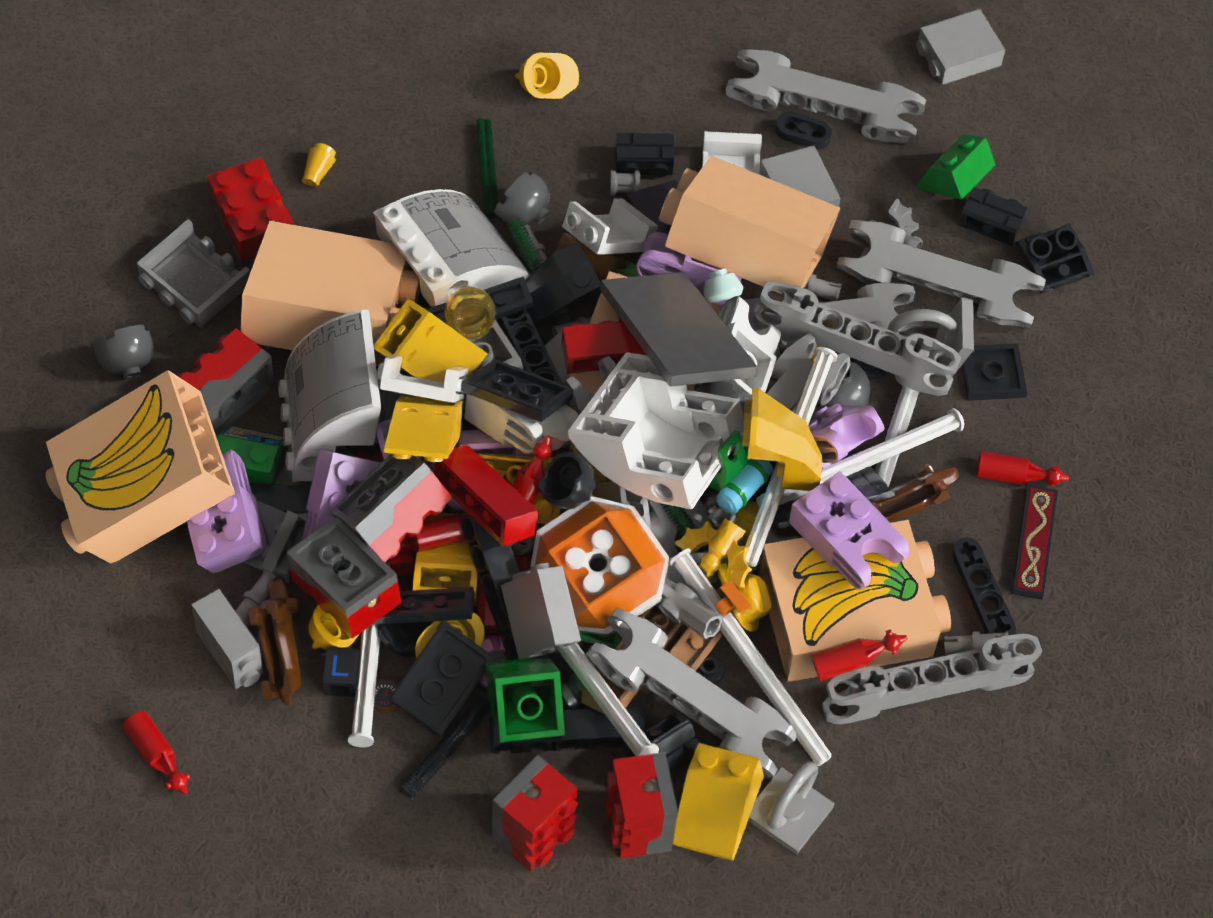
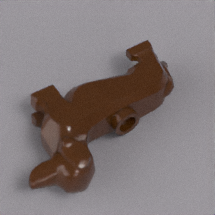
[871,464,959,522]
[247,577,303,705]

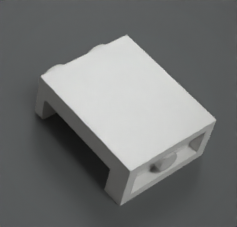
[702,131,762,175]
[562,199,658,255]
[377,355,469,403]

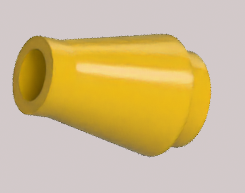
[302,143,336,188]

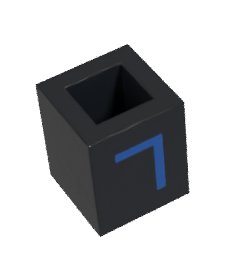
[323,647,359,697]

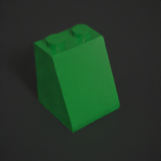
[485,655,565,742]

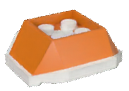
[530,496,670,636]

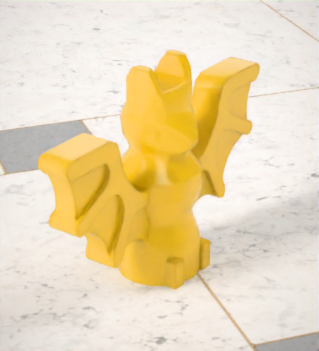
[675,518,752,588]

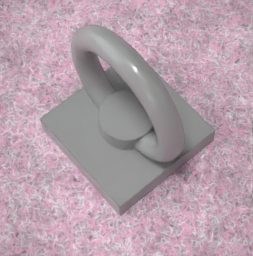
[887,297,974,378]
[748,762,835,855]

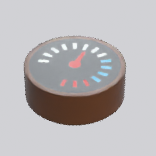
[374,680,398,713]

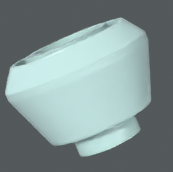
[704,268,744,304]

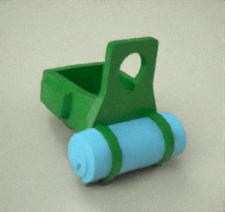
[708,430,773,515]

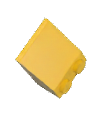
[673,743,764,861]

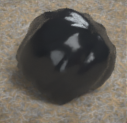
[537,452,596,509]

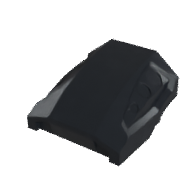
[1015,223,1095,294]

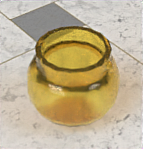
[444,286,496,339]

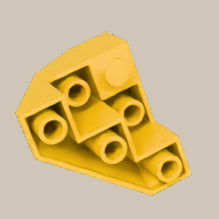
[742,388,822,491]

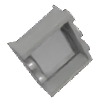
[137,219,250,329]

